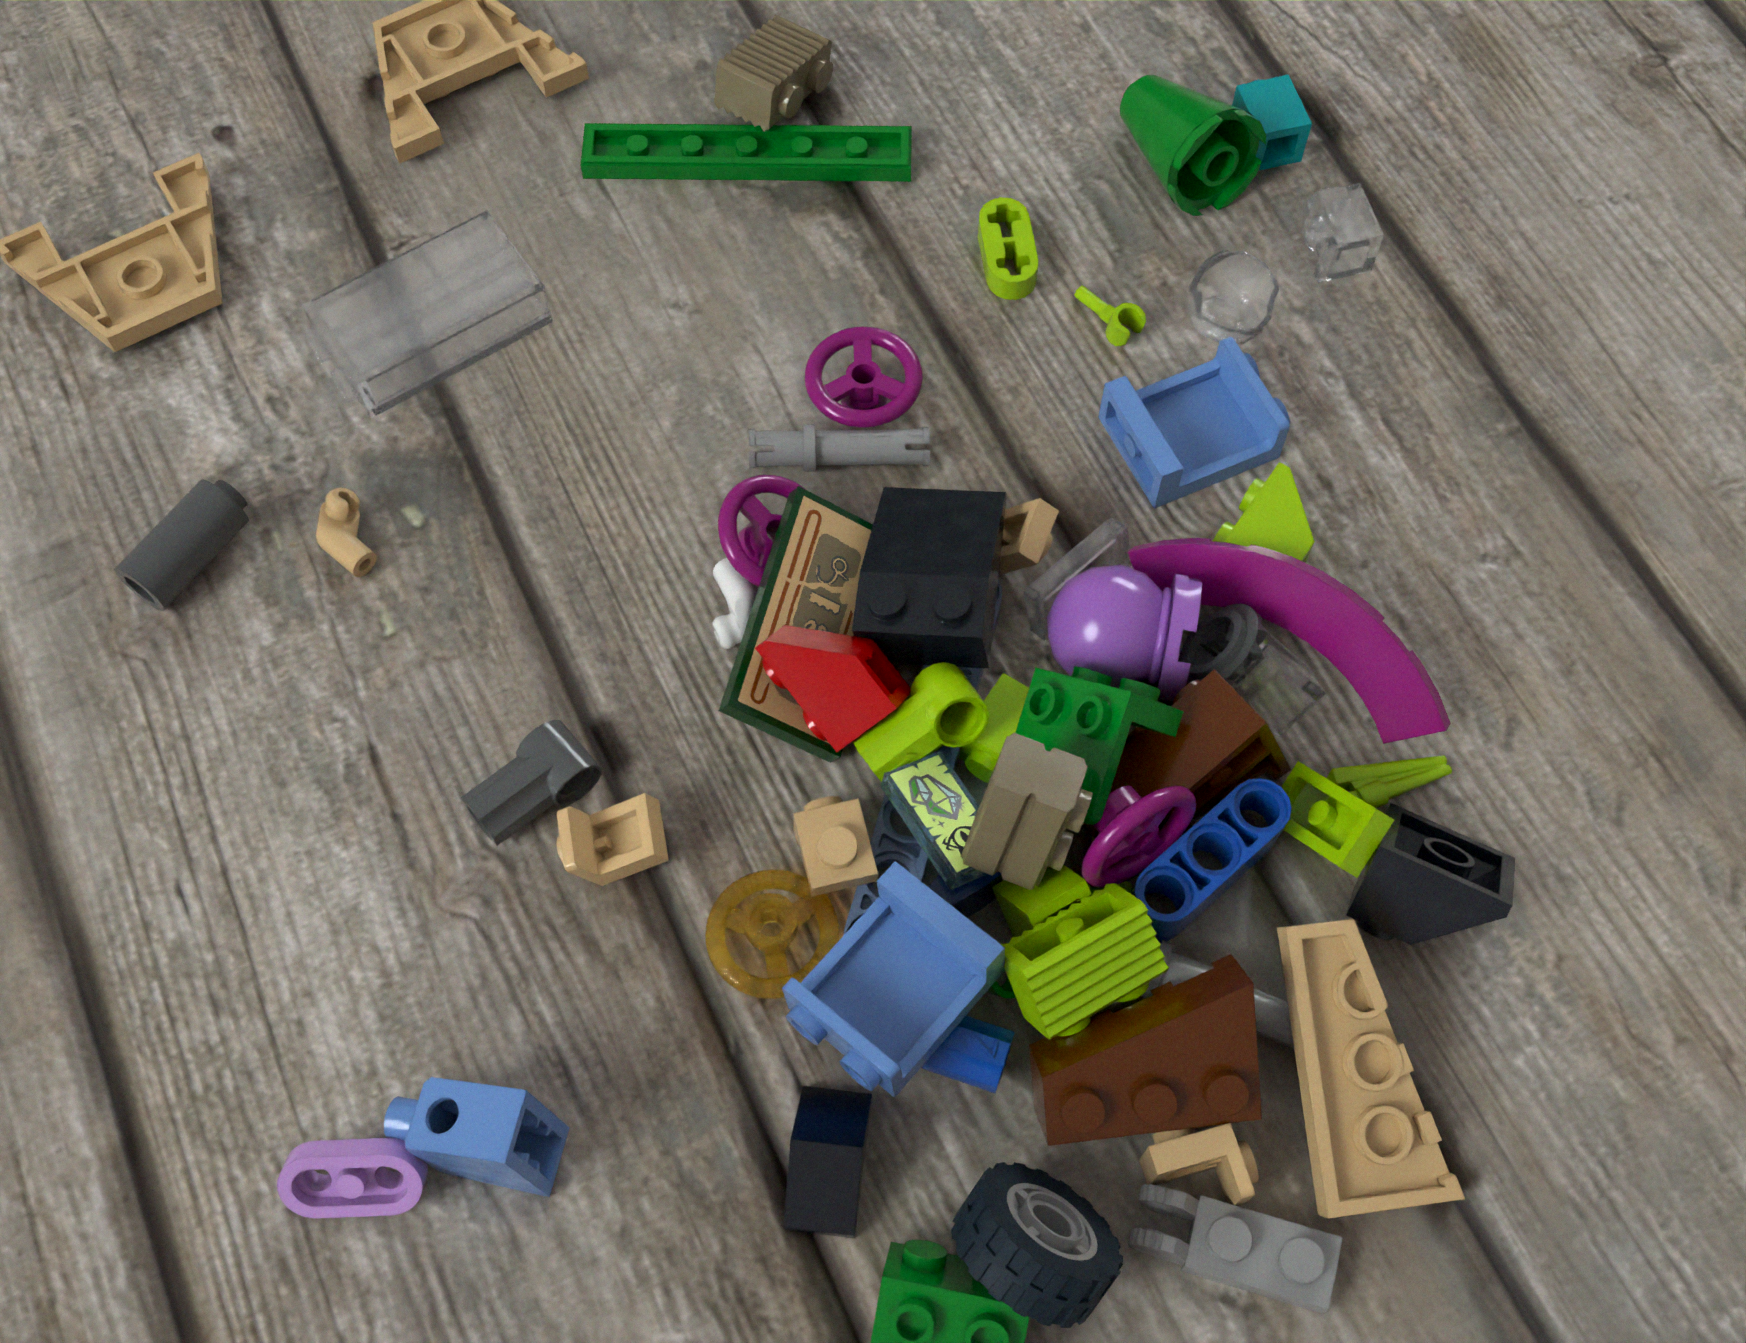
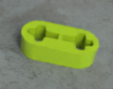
[978,197,1038,300]

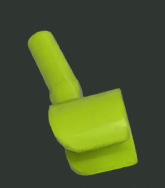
[1074,285,1146,346]

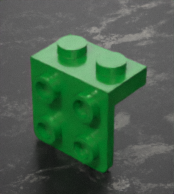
[1015,666,1184,825]
[870,1239,1029,1343]

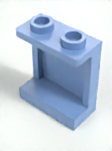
[1098,337,1290,509]
[782,861,1005,1098]

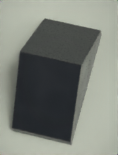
[783,1086,872,1239]

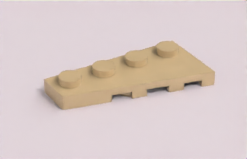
[1277,919,1465,1219]

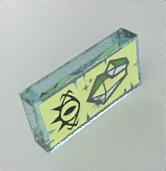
[880,751,987,890]

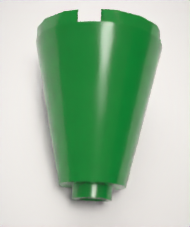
[1120,75,1266,216]

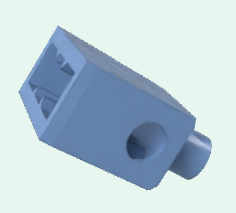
[384,1077,569,1197]

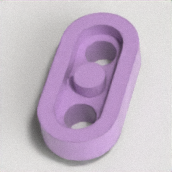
[277,1138,428,1218]

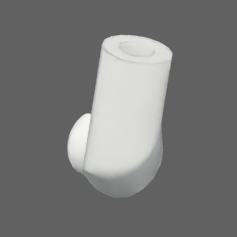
[712,558,757,649]

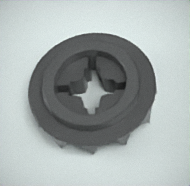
[1178,604,1268,686]

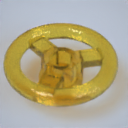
[705,869,839,999]

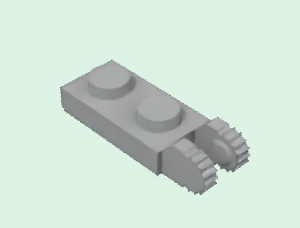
[1128,1184,1343,1313]

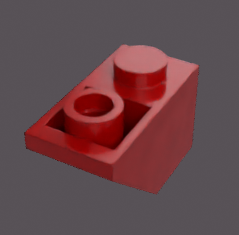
[755,625,911,752]

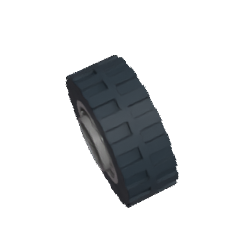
[951,1162,1123,1328]

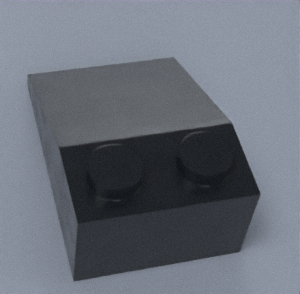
[852,487,1007,669]

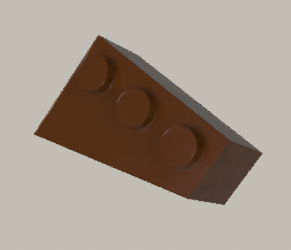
[1082,669,1291,863]
[1029,954,1262,1146]

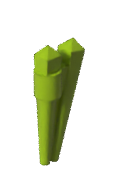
[1326,755,1452,808]

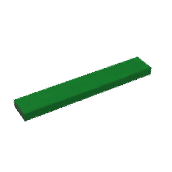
[580,123,912,182]

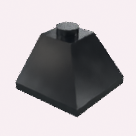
[1346,803,1515,945]

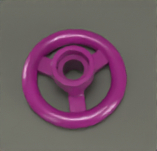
[804,326,923,428]
[718,474,805,587]
[1082,785,1196,888]

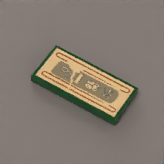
[719,486,873,763]

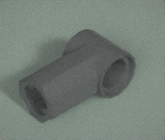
[461,720,602,846]

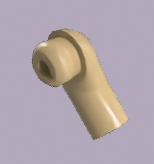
[316,488,377,577]

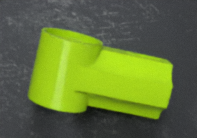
[852,662,989,786]

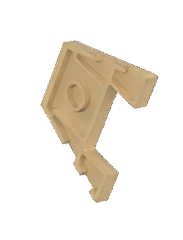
[372,0,589,164]
[0,153,223,352]

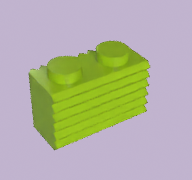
[1001,883,1169,1040]

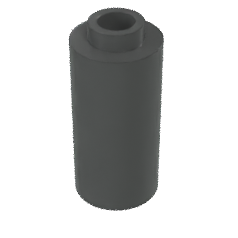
[114,479,249,611]

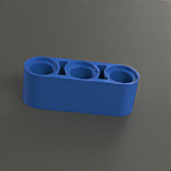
[1131,778,1292,943]

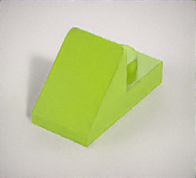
[1281,761,1394,878]

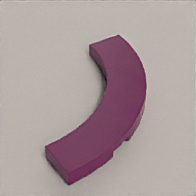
[1128,538,1451,744]

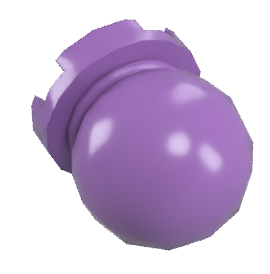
[1047,565,1202,702]

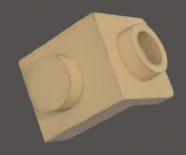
[999,498,1059,575]
[556,793,669,886]
[793,796,878,896]
[1139,1123,1259,1206]

